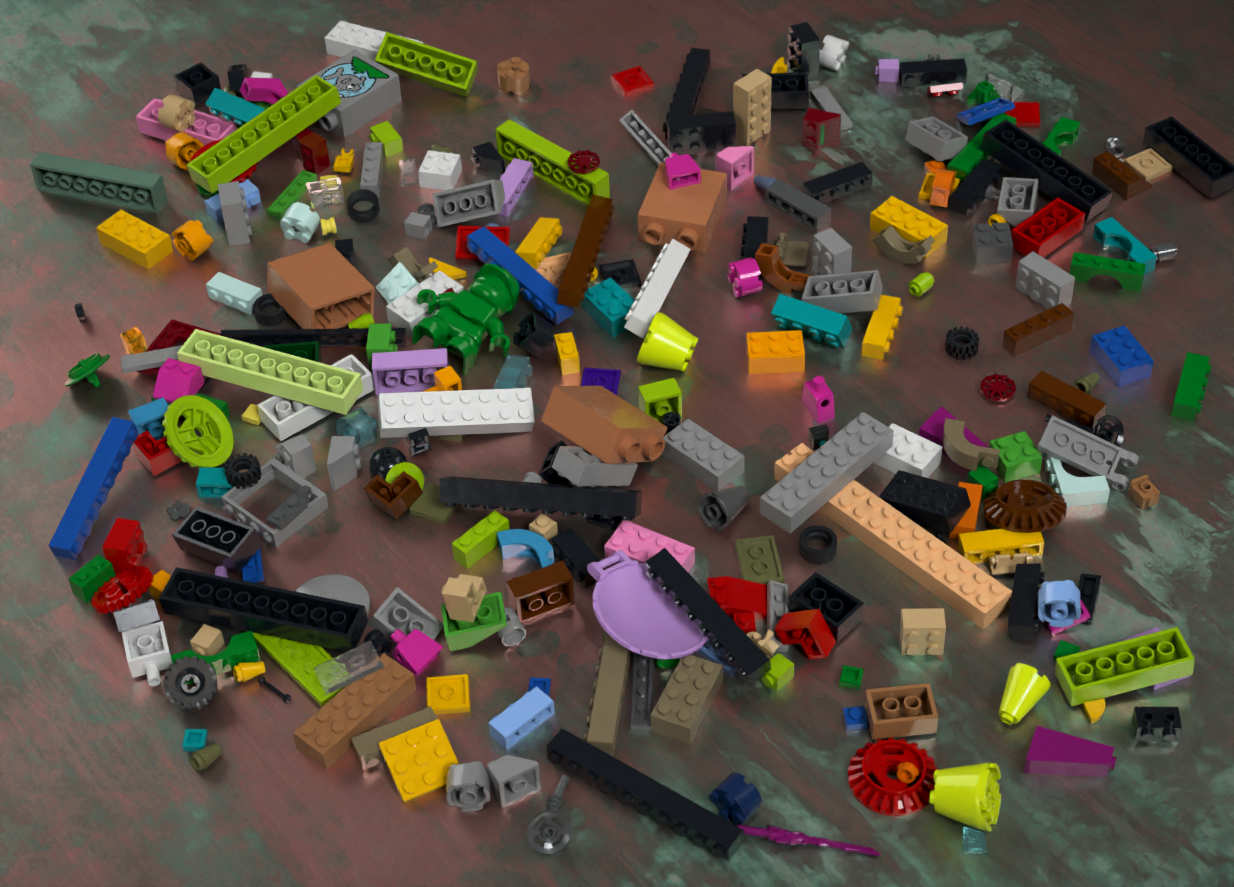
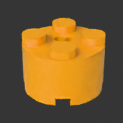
[165,132,204,170]
[171,220,213,261]

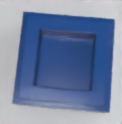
[528,677,551,696]

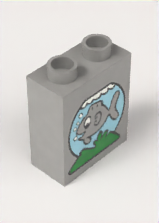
[297,50,402,138]

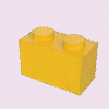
[554,332,580,375]

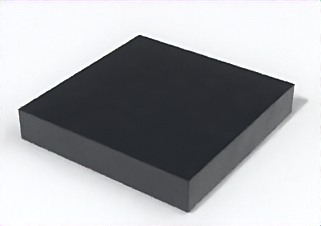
[599,259,641,290]

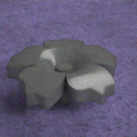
[166,501,191,520]

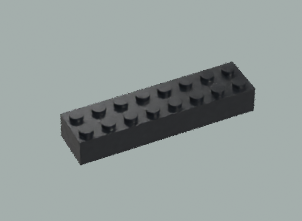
[980,119,1113,222]

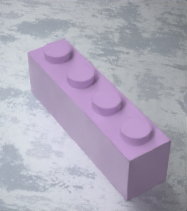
[497,158,533,217]

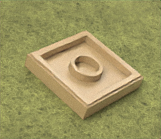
[1124,148,1173,181]

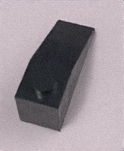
[227,64,247,93]

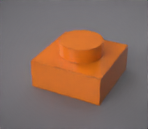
[924,160,947,174]

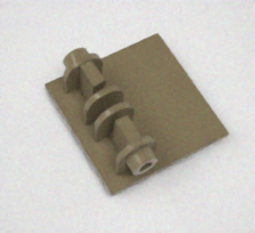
[773,233,809,267]

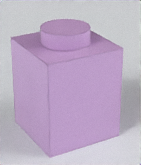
[875,59,899,82]

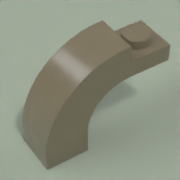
[872,225,935,264]
[387,247,438,283]
[943,418,1000,471]

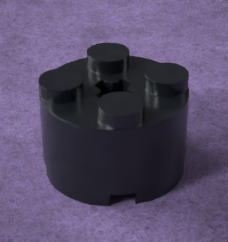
[513,313,554,357]

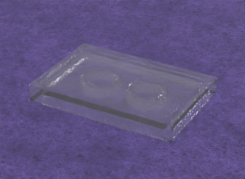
[314,641,384,695]

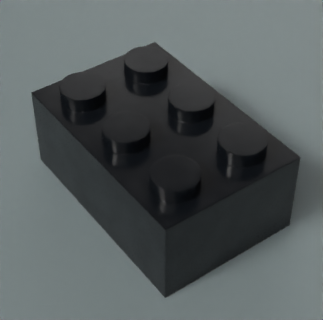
[787,22,820,82]
[789,572,864,643]

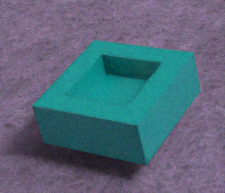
[182,729,208,752]

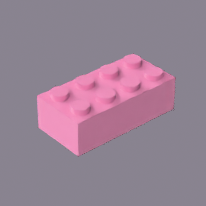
[604,520,695,572]

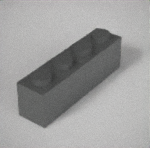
[765,179,831,232]

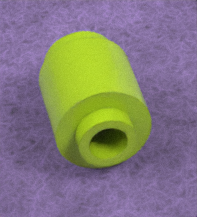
[908,272,934,297]

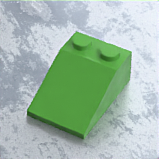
[441,592,507,652]

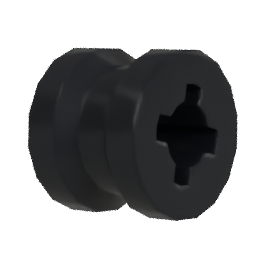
[662,412,681,434]

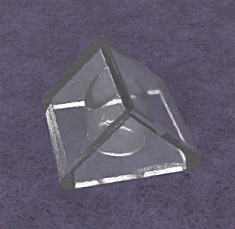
[985,72,1025,102]

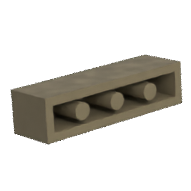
[351,706,437,770]

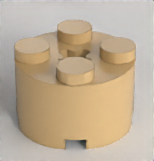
[158,94,196,132]

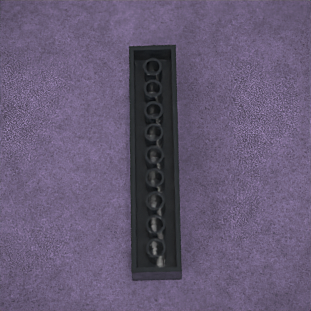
[439,476,642,520]
[159,567,368,653]

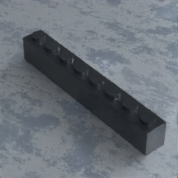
[663,48,710,139]
[645,548,771,684]

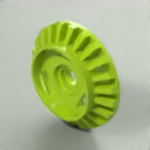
[162,395,234,469]

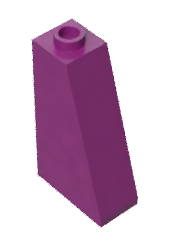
[919,406,989,467]
[1024,726,1117,777]

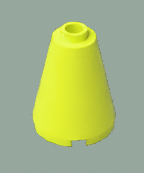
[998,663,1050,725]

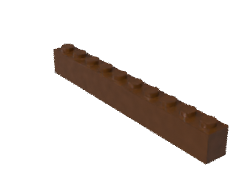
[557,195,614,308]

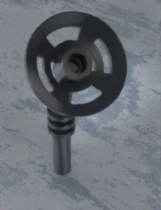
[1045,414,1124,447]

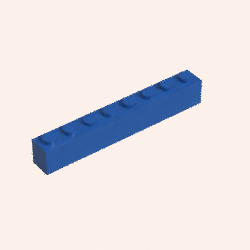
[467,226,574,325]
[48,417,138,560]

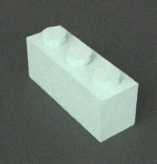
[206,272,262,315]

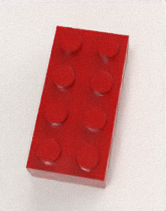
[1011,198,1085,258]

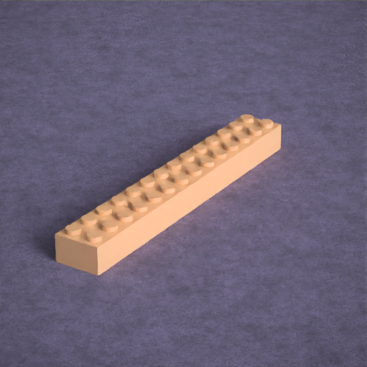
[774,443,1012,629]

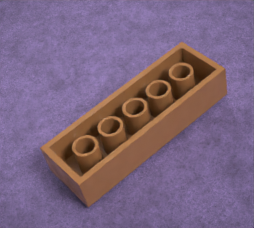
[293,653,417,770]

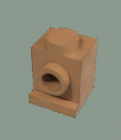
[1128,474,1160,510]

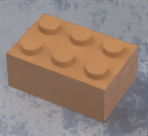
[865,683,938,740]

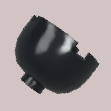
[369,447,407,481]

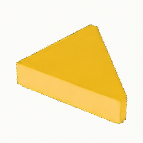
[428,258,467,280]

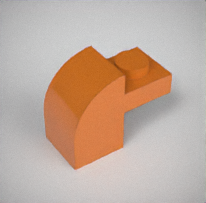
[930,168,956,207]

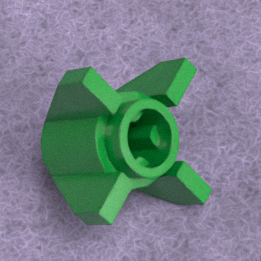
[967,81,1000,105]

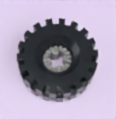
[163,656,218,712]

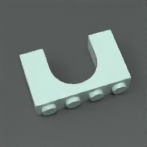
[1040,451,1110,507]

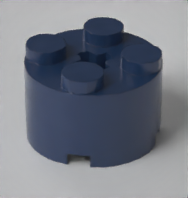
[708,773,762,825]

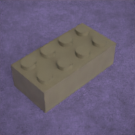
[650,655,723,744]

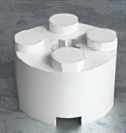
[819,35,849,72]

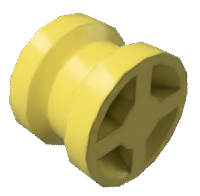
[320,217,337,236]

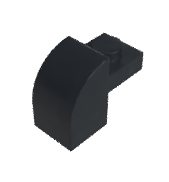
[402,428,431,456]

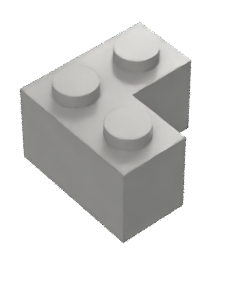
[275,434,317,478]

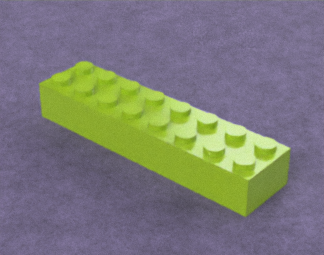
[495,119,610,206]

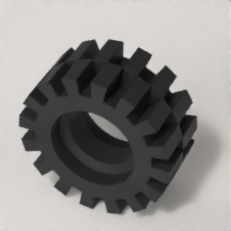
[945,326,979,360]
[224,453,262,489]

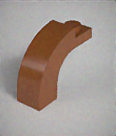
[755,243,813,294]

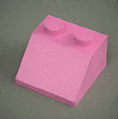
[716,146,754,190]

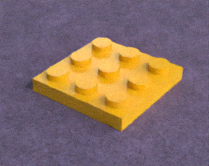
[378,719,459,804]

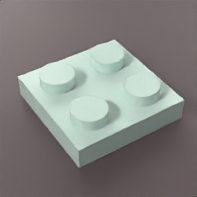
[376,262,420,303]

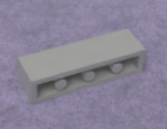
[360,142,384,201]

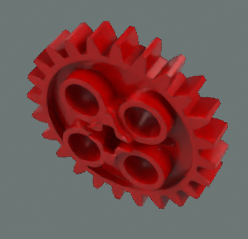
[91,565,154,614]

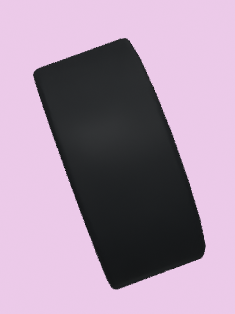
[346,189,380,223]
[253,294,289,326]
[799,525,837,564]

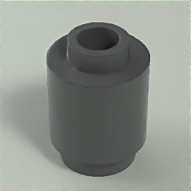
[1149,242,1177,263]

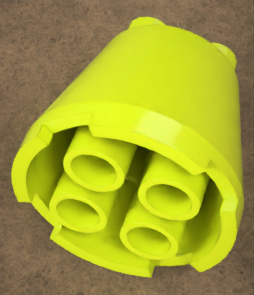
[636,312,699,372]
[930,762,1001,831]

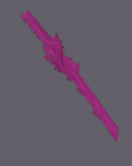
[737,825,881,856]

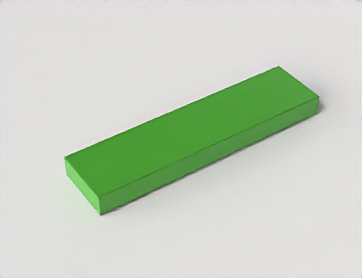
[267,170,318,219]

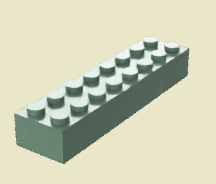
[30,152,168,214]

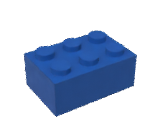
[1089,325,1154,387]

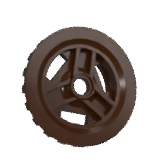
[984,479,1067,533]

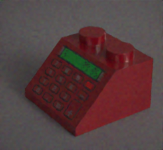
[802,108,841,149]

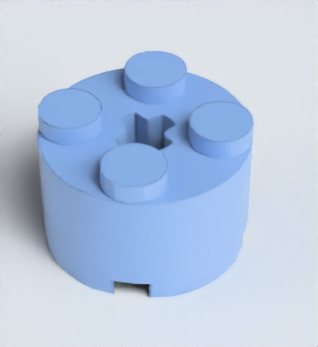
[1038,580,1081,627]

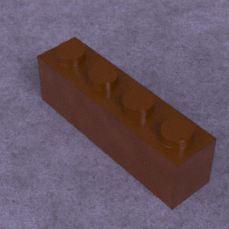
[1002,303,1074,357]
[1027,371,1107,428]

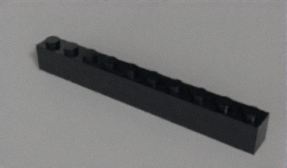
[546,728,744,861]

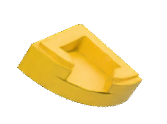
[1083,698,1105,724]

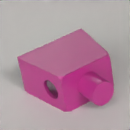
[665,153,701,190]
[801,376,835,424]
[390,628,443,678]

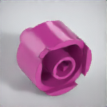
[727,257,763,298]

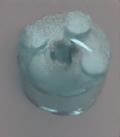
[336,407,378,450]

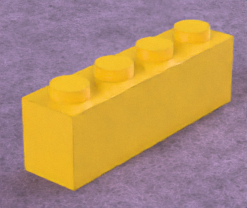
[515,217,562,269]
[861,294,903,360]
[958,529,1044,564]

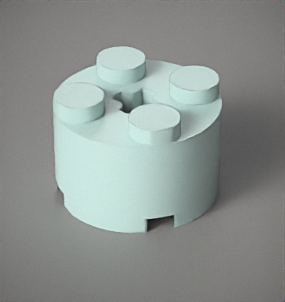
[280,202,320,243]

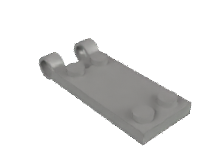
[1036,415,1139,492]

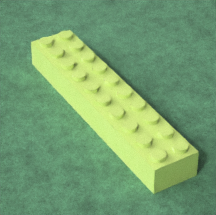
[177,329,363,415]

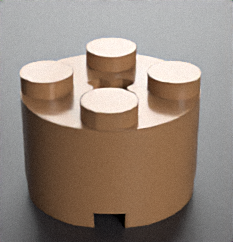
[497,57,531,94]

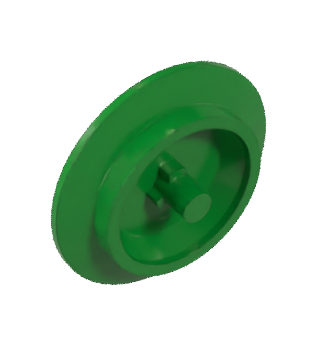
[64,353,110,388]

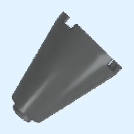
[698,485,751,531]

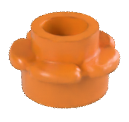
[897,762,919,783]

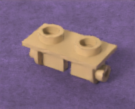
[989,552,1033,575]

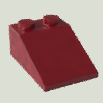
[292,128,330,175]

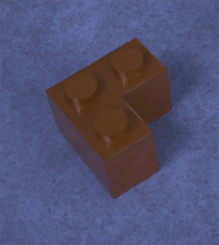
[363,471,423,520]

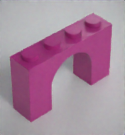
[240,78,288,104]

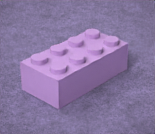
[372,348,449,395]

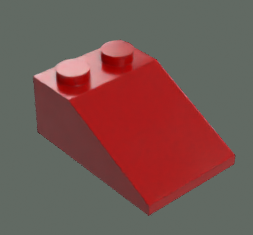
[707,576,767,621]

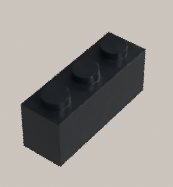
[551,528,605,588]

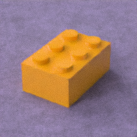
[746,330,805,374]

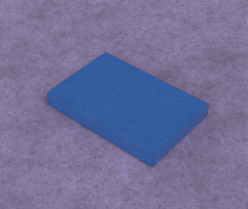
[956,97,1015,125]

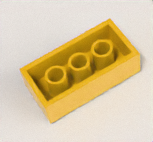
[870,196,948,259]
[96,209,173,270]

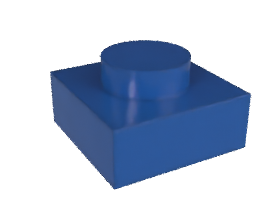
[843,706,868,730]

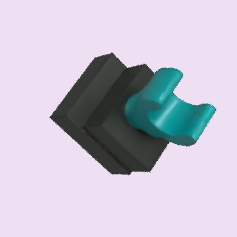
[808,424,829,450]

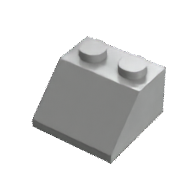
[327,436,362,491]
[487,755,541,808]

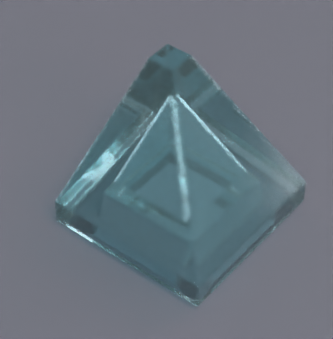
[962,827,987,854]

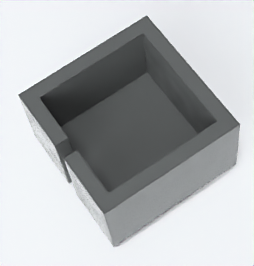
[971,223,1013,263]

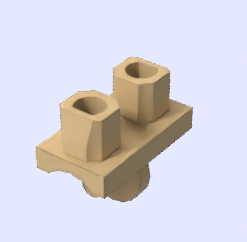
[747,629,780,660]

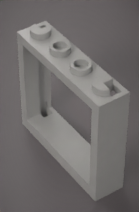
[221,458,328,548]

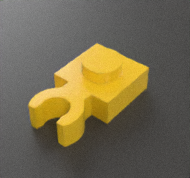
[333,148,354,172]

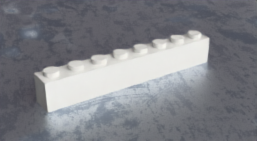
[624,238,691,338]

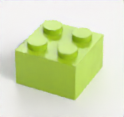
[638,378,682,424]

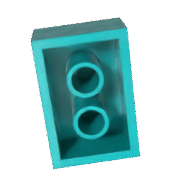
[582,278,635,337]

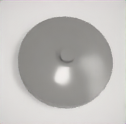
[295,574,371,617]

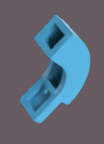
[497,529,554,569]

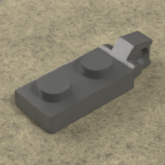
[266,485,313,530]

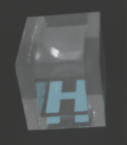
[399,159,419,186]

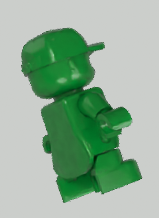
[412,263,520,376]

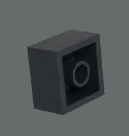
[174,62,221,105]

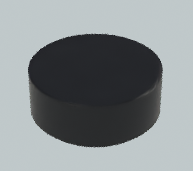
[74,303,87,322]

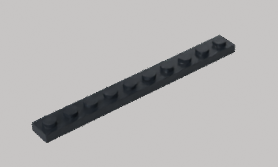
[221,328,406,347]

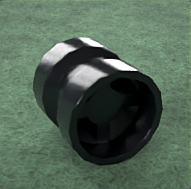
[364,629,392,658]

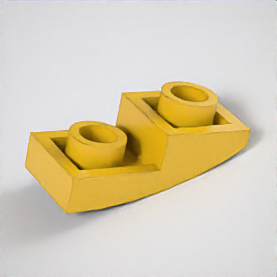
[771,57,787,73]

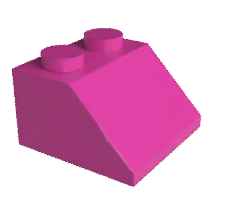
[153,358,205,403]

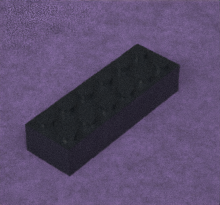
[1143,116,1234,198]

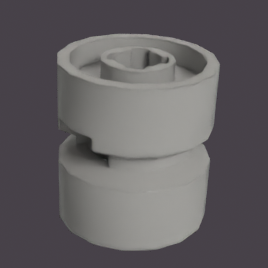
[497,607,526,647]

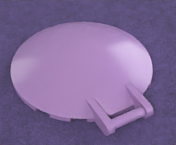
[587,550,709,659]

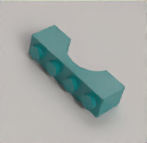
[1093,217,1157,274]

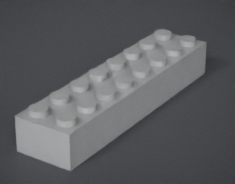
[760,412,894,533]

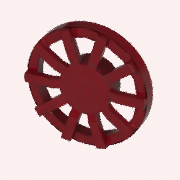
[568,150,600,174]
[980,373,1016,402]

